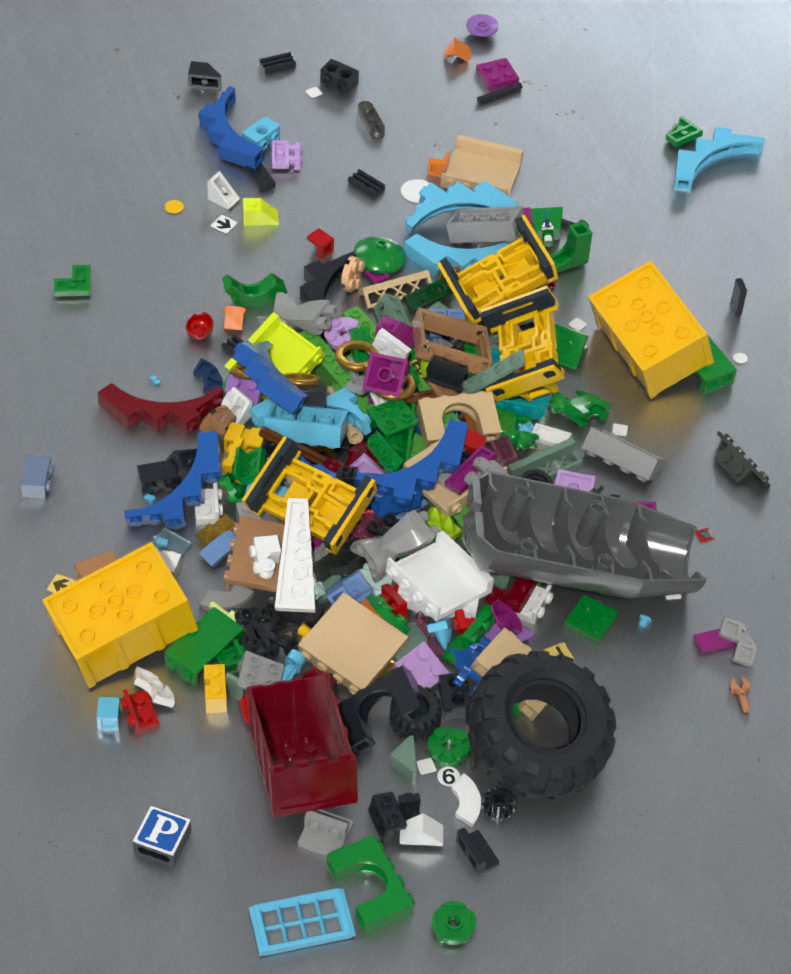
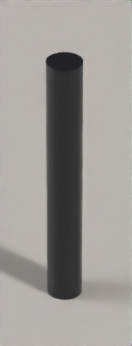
[477,82,522,104]

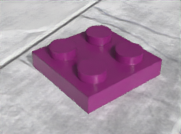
[476,58,519,90]

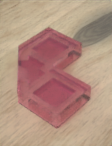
[415,611,445,658]

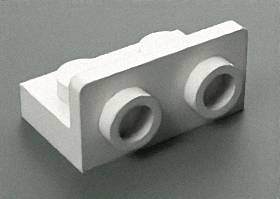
[366,328,412,360]
[195,482,223,525]
[515,584,554,625]

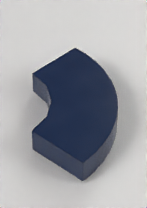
[193,358,223,394]

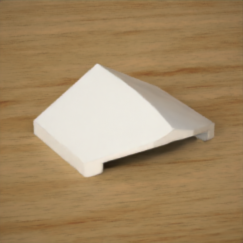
[221,387,253,427]

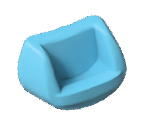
[518,421,534,433]

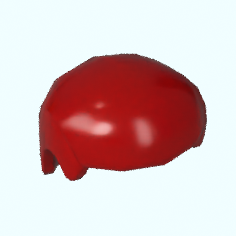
[185,312,214,340]

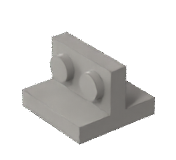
[298,809,354,856]

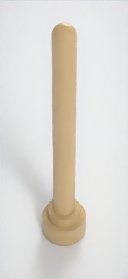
[327,386,363,444]

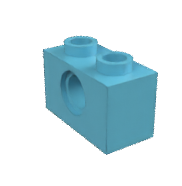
[242,116,280,151]

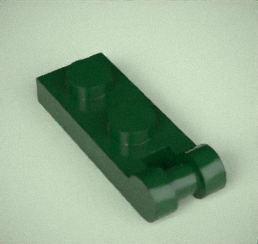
[402,277,453,314]

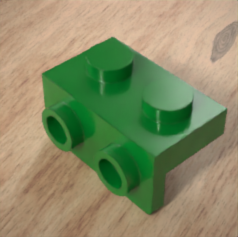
[232,446,266,486]

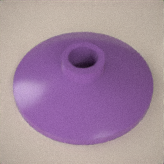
[466,14,499,37]

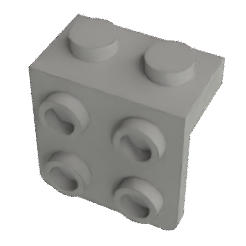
[236,651,284,689]

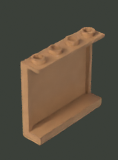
[223,516,285,592]

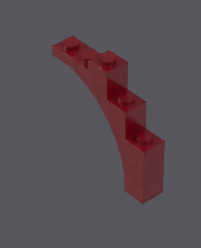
[97,383,224,436]

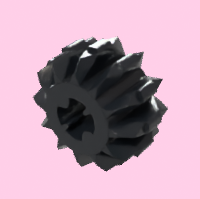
[481,786,517,823]

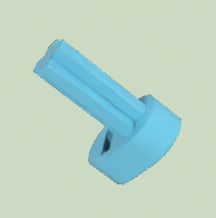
[281,649,306,682]

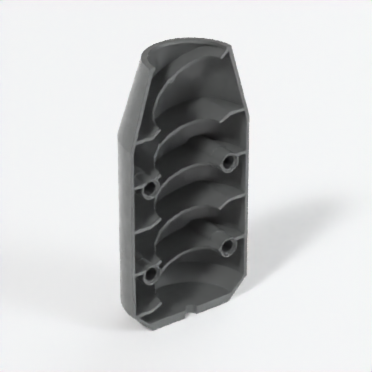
[462,471,707,599]

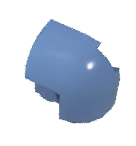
[326,570,377,605]

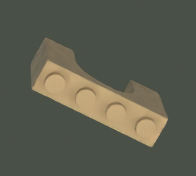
[416,391,502,449]
[470,627,547,721]

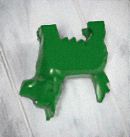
[548,390,611,428]
[486,407,539,452]

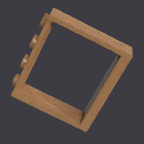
[412,307,492,374]

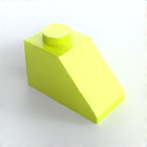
[243,198,279,226]

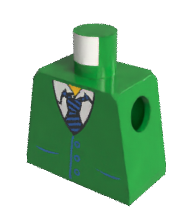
[530,207,563,247]

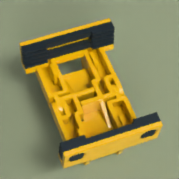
[437,215,558,324]
[481,286,565,402]
[242,436,378,555]

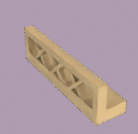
[358,270,432,309]

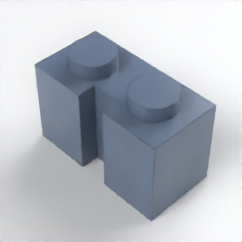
[21,455,54,499]

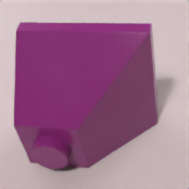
[374,315,414,349]
[362,352,411,397]

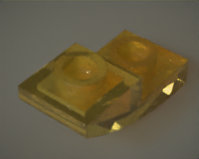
[195,514,235,546]

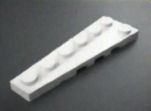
[275,498,316,613]

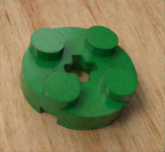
[218,472,245,504]
[428,727,470,767]
[432,901,476,945]

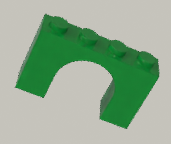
[537,221,593,272]
[326,834,415,935]

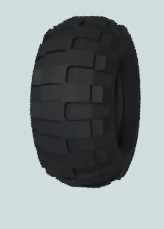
[466,651,617,800]

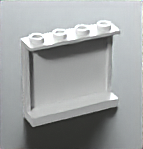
[386,531,494,622]

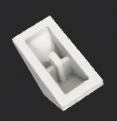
[207,171,240,209]
[400,813,443,846]

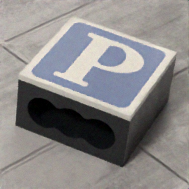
[133,806,191,867]

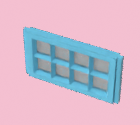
[249,888,356,956]

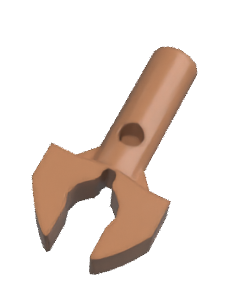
[729,677,751,713]

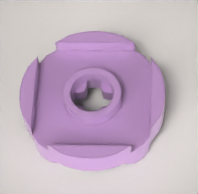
[324,317,360,350]

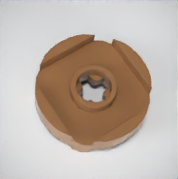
[199,405,235,437]

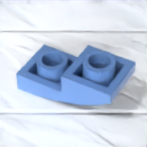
[199,530,236,568]

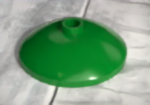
[353,236,406,274]

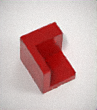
[307,228,334,260]

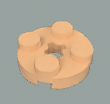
[341,256,365,293]

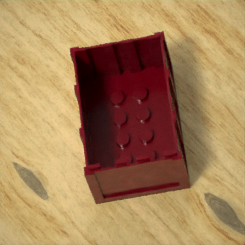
[246,673,358,818]

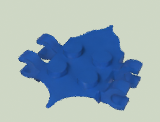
[447,636,491,695]

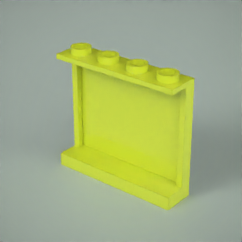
[224,312,325,401]

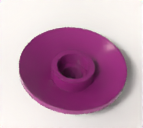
[491,601,522,635]

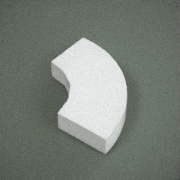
[134,667,175,708]
[451,773,481,828]

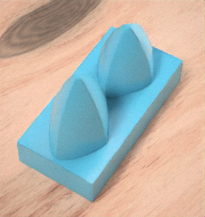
[427,617,454,650]

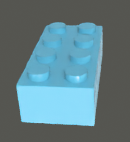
[265,401,348,449]

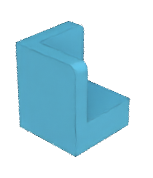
[97,697,120,730]

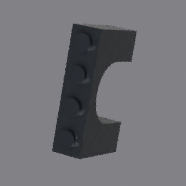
[339,665,429,755]

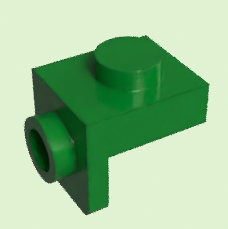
[215,639,245,672]

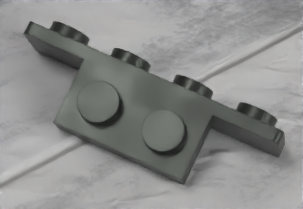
[714,431,771,488]
[313,537,367,582]

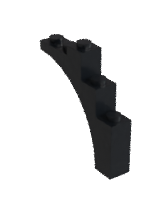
[300,252,357,343]

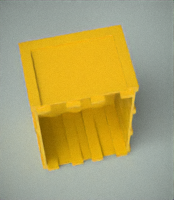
[588,260,714,399]
[42,542,198,689]

